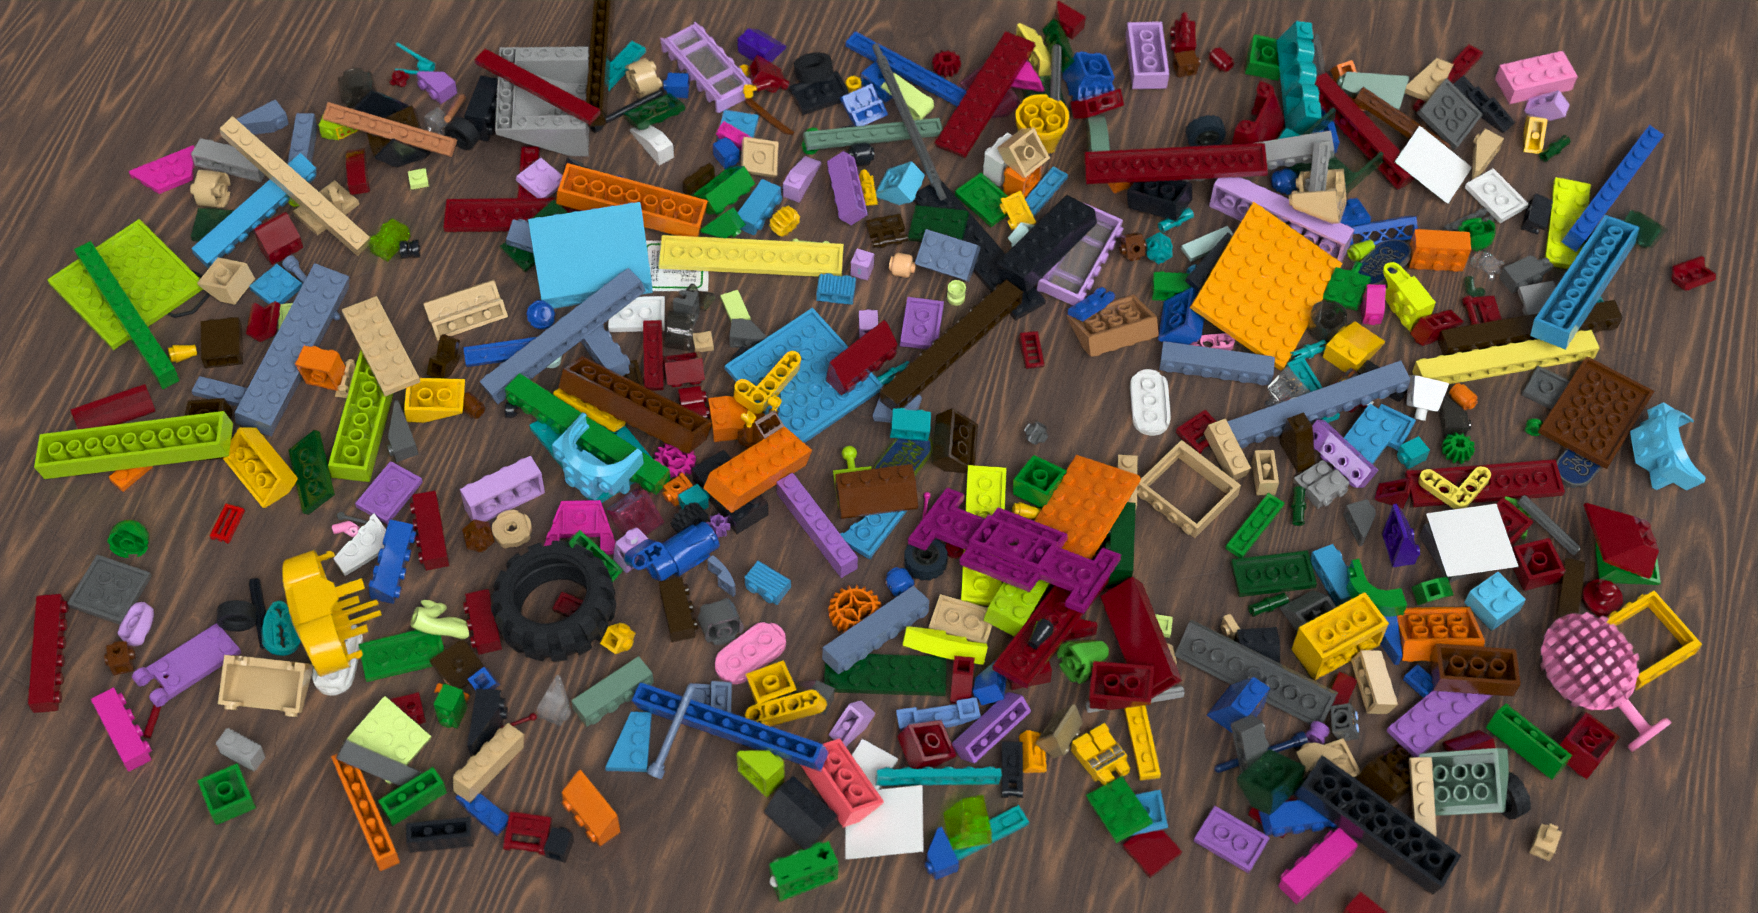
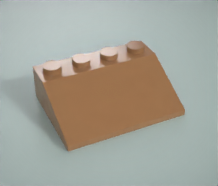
[1067,294,1159,357]

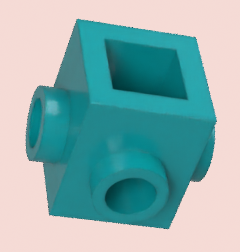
[1145,232,1173,264]

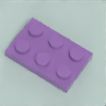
[900,297,944,349]
[355,461,423,525]
[1194,806,1270,874]

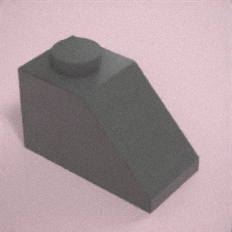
[730,318,767,349]
[1343,499,1376,547]
[791,680,835,716]

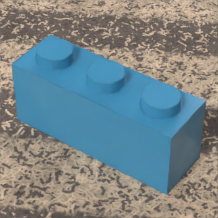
[738,179,782,236]
[1310,544,1352,607]

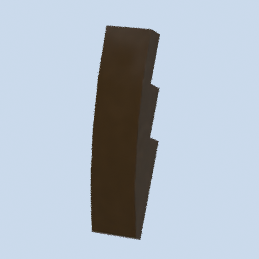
[1555,558,1585,621]

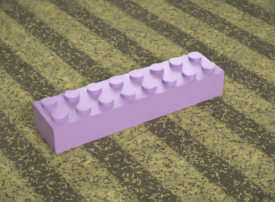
[1209,177,1355,262]

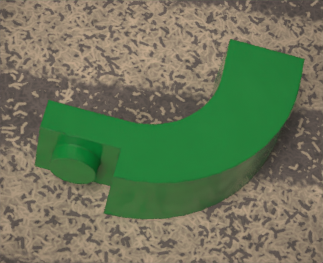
[1346,559,1407,617]

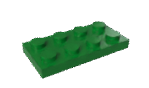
[359,630,444,682]

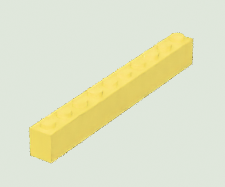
[1412,330,1600,384]

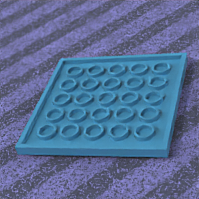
[725,308,883,443]

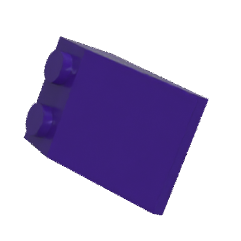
[1382,504,1420,567]

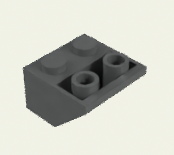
[1280,590,1336,632]

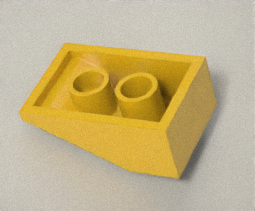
[1323,321,1385,372]
[404,378,465,422]

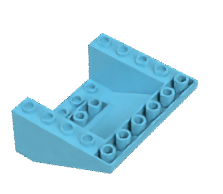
[528,202,653,309]

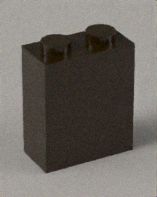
[201,317,243,369]

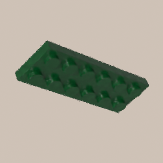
[824,654,946,696]

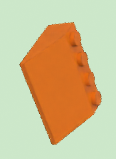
[1397,607,1485,662]

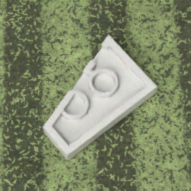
[333,513,386,576]

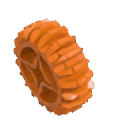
[828,585,881,633]

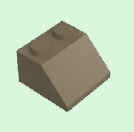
[1035,704,1083,758]

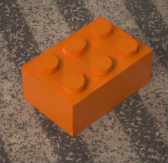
[1408,229,1471,272]

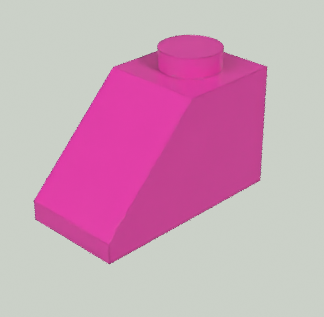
[1011,61,1044,92]
[1360,285,1386,325]

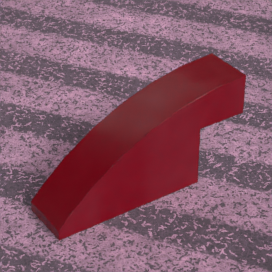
[346,148,370,195]

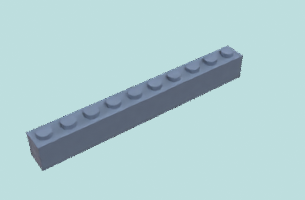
[480,268,646,404]
[1228,361,1411,449]

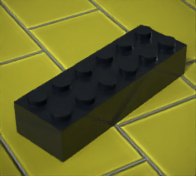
[996,195,1097,293]

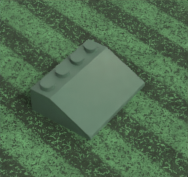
[1419,748,1509,816]

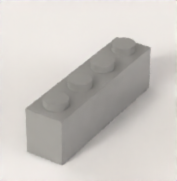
[191,138,265,182]

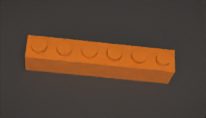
[331,754,400,871]

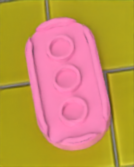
[715,622,786,684]

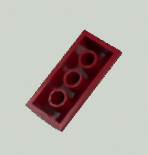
[826,320,898,396]

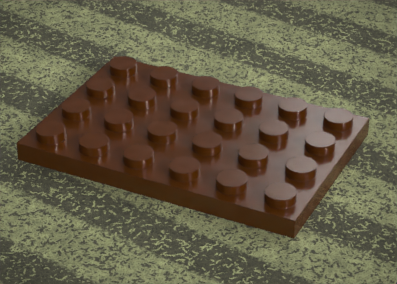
[1538,356,1654,469]

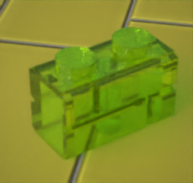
[369,218,411,262]

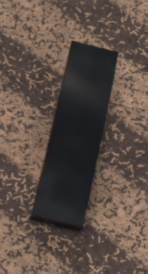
[1453,75,1515,133]

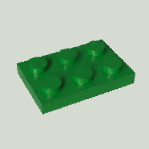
[955,173,1008,227]
[1086,776,1153,843]

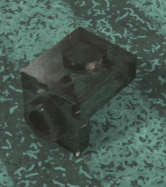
[682,283,716,311]

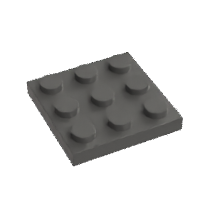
[1417,78,1483,150]
[67,555,152,625]

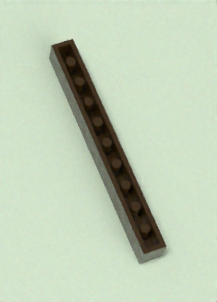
[586,0,615,126]
[880,280,1023,411]
[1437,300,1623,356]

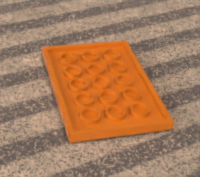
[1035,455,1141,560]

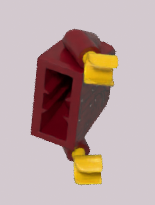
[740,55,790,98]

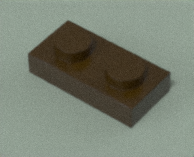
[682,162,715,196]

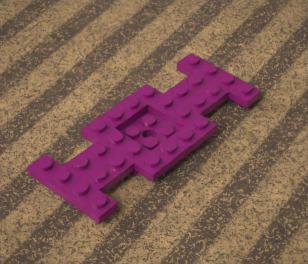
[908,488,1121,614]

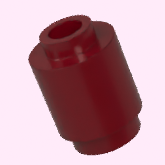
[1209,47,1234,72]

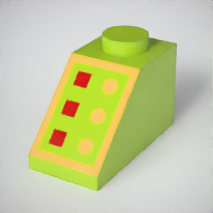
[319,111,359,140]

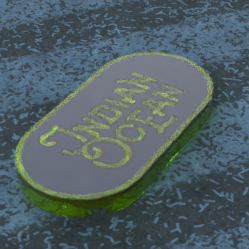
[873,437,933,476]

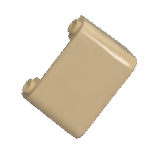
[1289,169,1346,224]
[218,655,313,717]

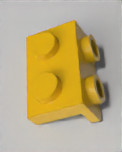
[1000,190,1037,230]

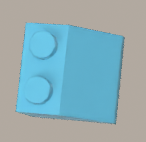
[876,161,925,205]

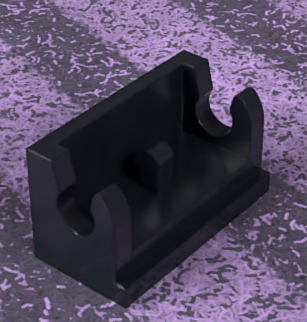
[1521,193,1553,234]

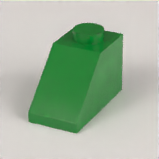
[700,207,746,239]

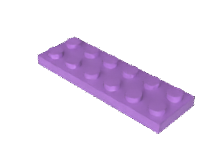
[1387,690,1493,758]

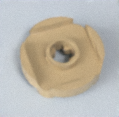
[492,510,532,548]

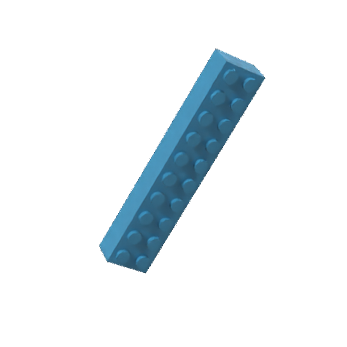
[1530,215,1640,350]

